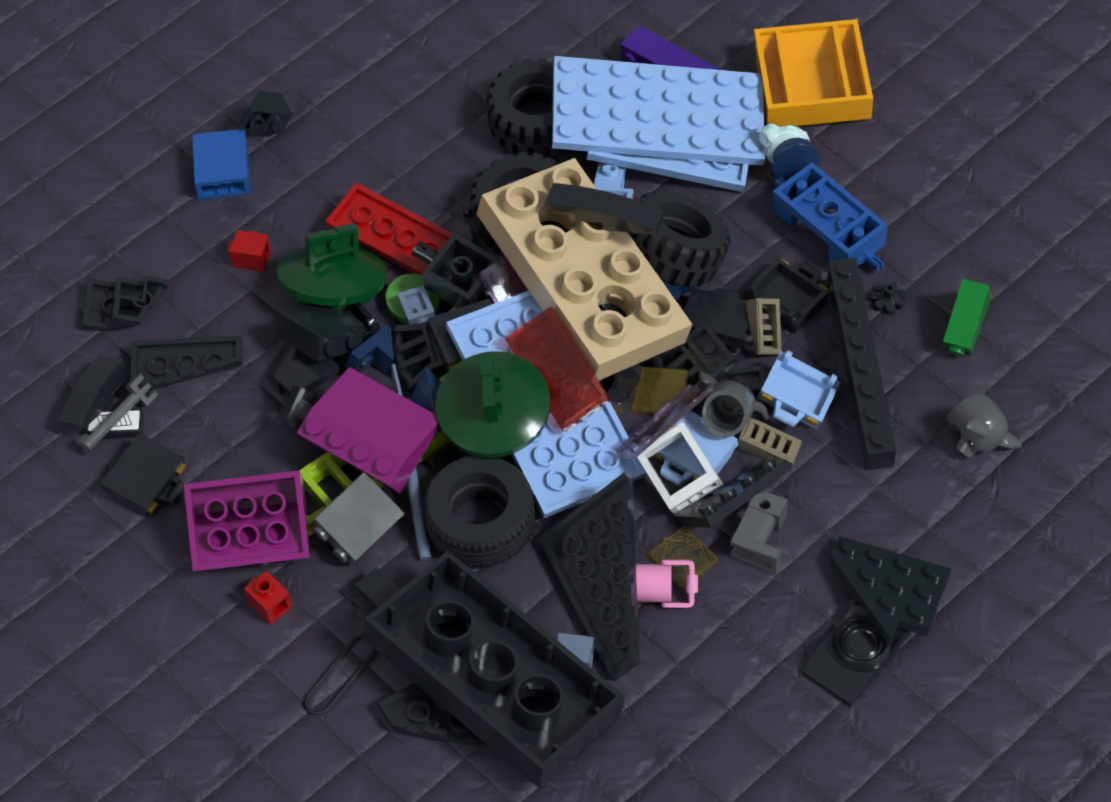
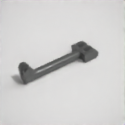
[75,373,158,454]

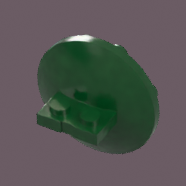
[277,223,386,309]
[435,351,550,458]

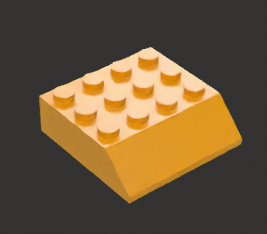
[754,19,873,126]

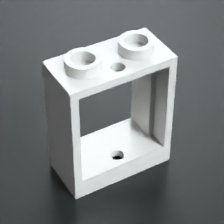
[635,422,723,514]

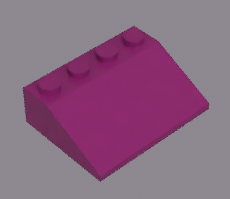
[297,367,440,494]
[184,471,310,572]

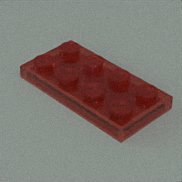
[505,306,612,433]

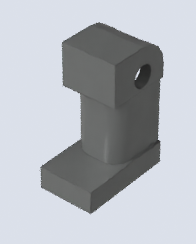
[730,492,788,574]

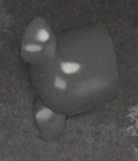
[699,372,769,438]
[947,394,1022,458]

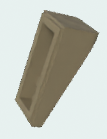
[746,298,782,355]
[739,418,802,466]

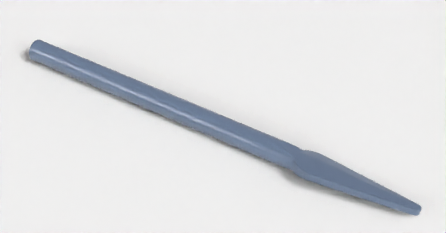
[391,364,431,561]

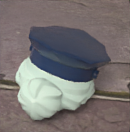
[759,123,822,181]

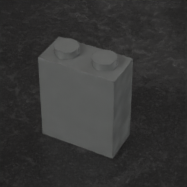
[311,472,404,565]

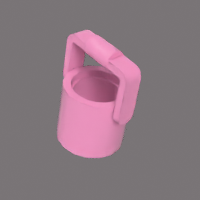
[636,559,698,608]

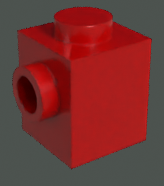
[227,230,271,272]
[244,571,293,625]

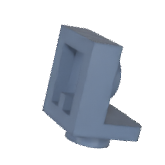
[397,285,435,324]

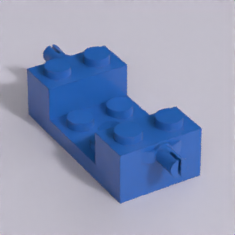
[772,162,888,271]

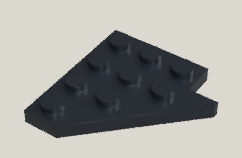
[829,536,951,645]

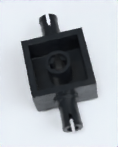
[412,232,512,308]

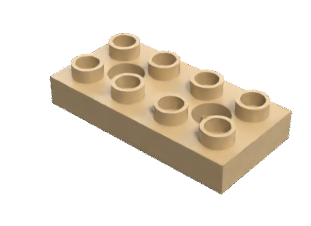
[477,158,693,383]

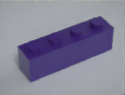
[621,25,720,70]

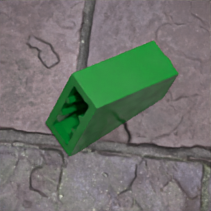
[943,279,992,356]

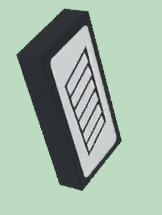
[85,408,144,439]

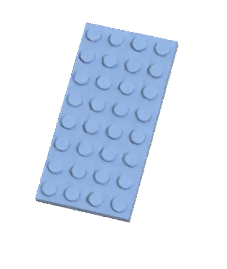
[552,56,765,166]
[446,291,647,519]

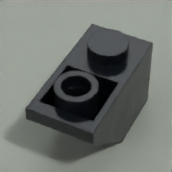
[237,91,293,133]

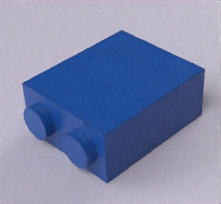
[192,129,251,200]

